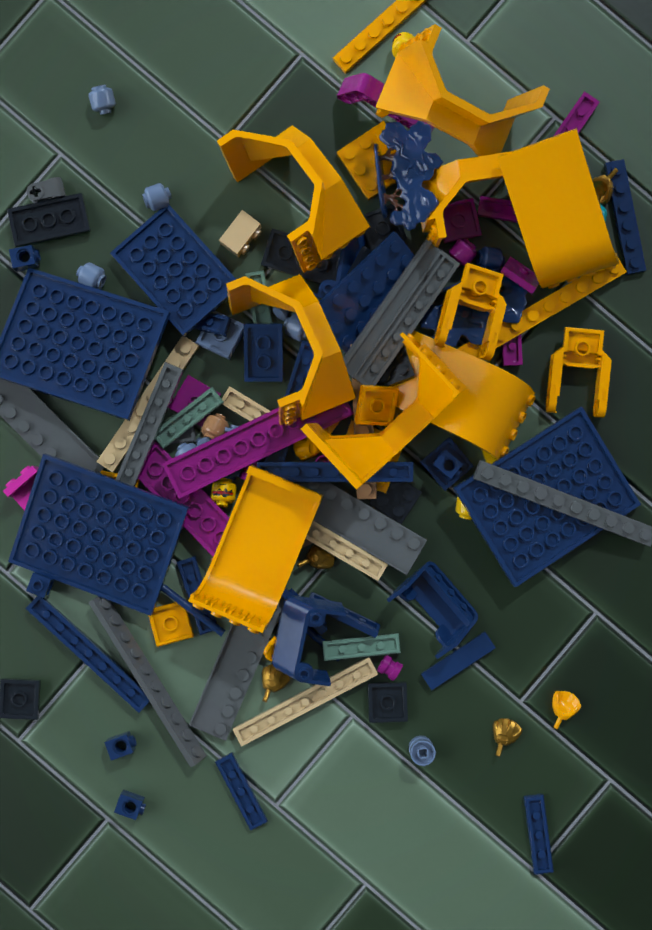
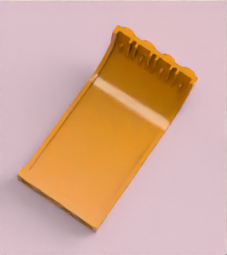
[497,128,619,289]
[375,331,535,460]
[188,465,324,634]

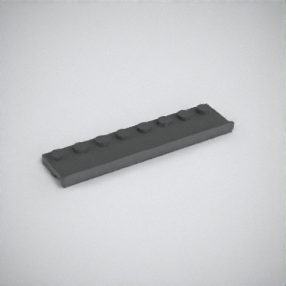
[343,240,460,386]
[0,379,105,473]
[293,482,427,575]
[188,596,285,741]

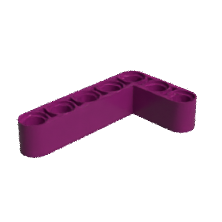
[337,73,434,131]

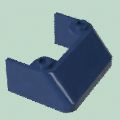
[313,234,366,301]
[386,561,478,659]
[272,595,346,686]

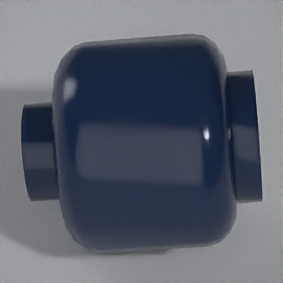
[475,246,505,270]

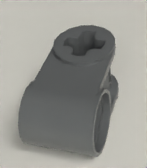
[27,177,66,203]

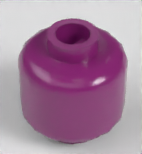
[449,238,477,268]

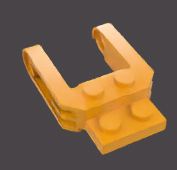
[434,263,507,362]
[546,327,612,418]

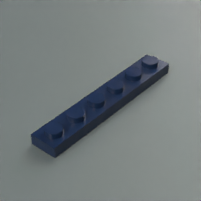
[604,159,646,275]

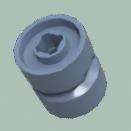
[409,735,436,766]

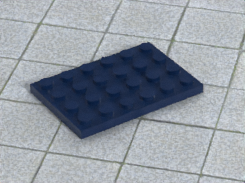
[110,205,236,337]
[319,231,415,354]

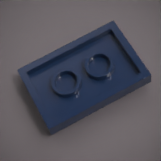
[244,323,283,382]

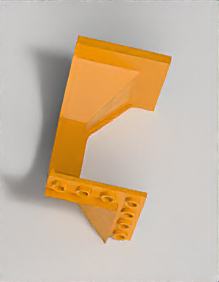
[376,24,550,156]
[217,125,370,273]
[421,151,511,248]
[226,274,356,426]
[301,332,467,490]

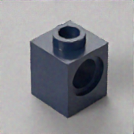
[9,245,41,272]
[431,449,463,479]
[26,572,55,598]
[104,731,137,761]
[114,790,146,820]

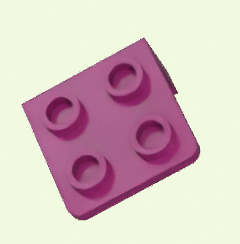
[3,466,39,511]

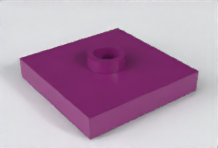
[443,198,482,244]
[501,256,539,294]
[169,375,222,427]

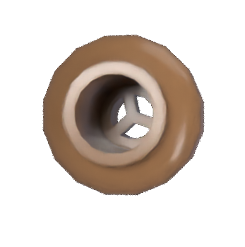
[201,413,229,440]

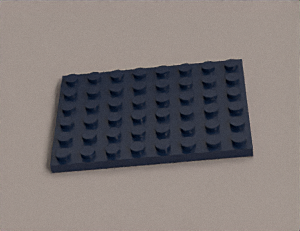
[0,267,170,421]
[453,406,641,587]
[8,453,190,616]

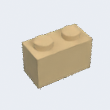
[219,210,262,258]

